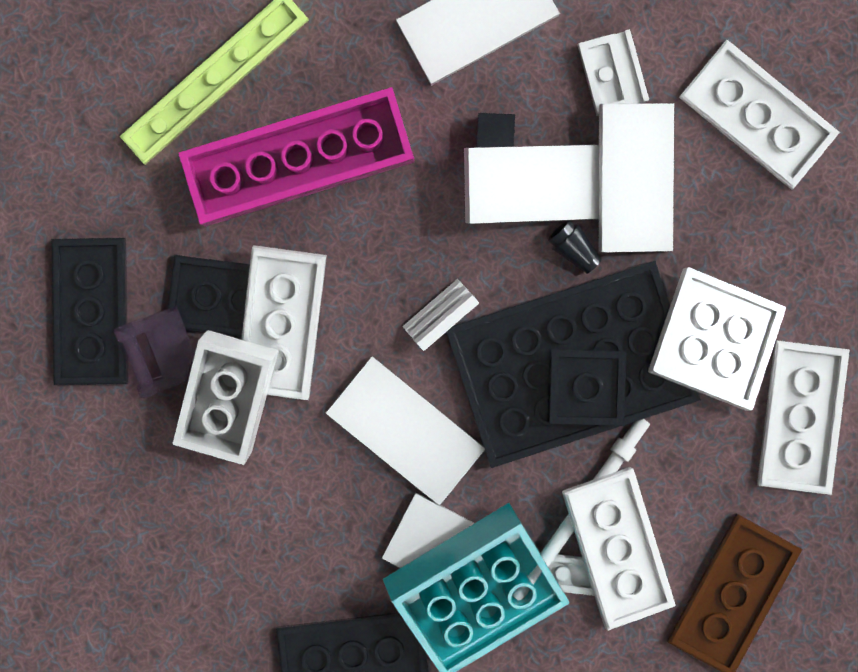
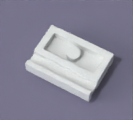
[577,29,649,116]

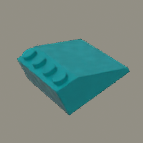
[383,503,570,672]

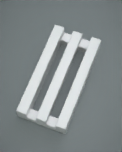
[402,279,479,351]

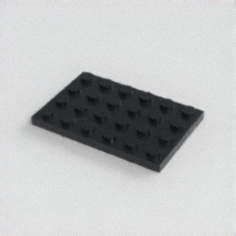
[447,261,701,468]

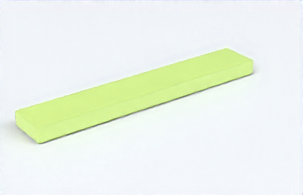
[120,0,309,165]

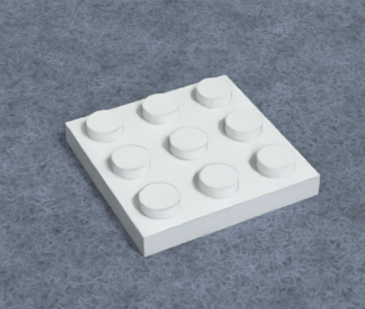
[648,267,786,411]

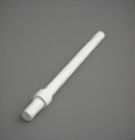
[512,419,650,600]

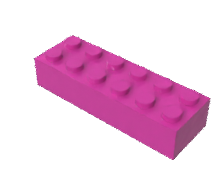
[178,87,415,227]

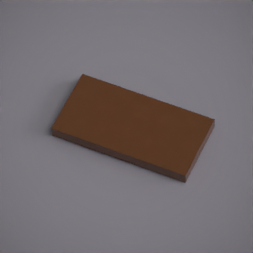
[667,513,803,672]

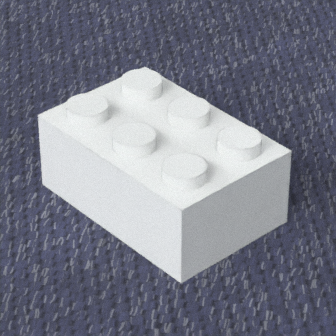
[173,330,278,465]

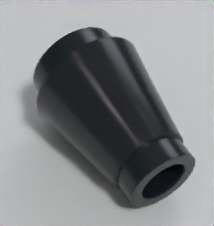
[548,220,602,274]

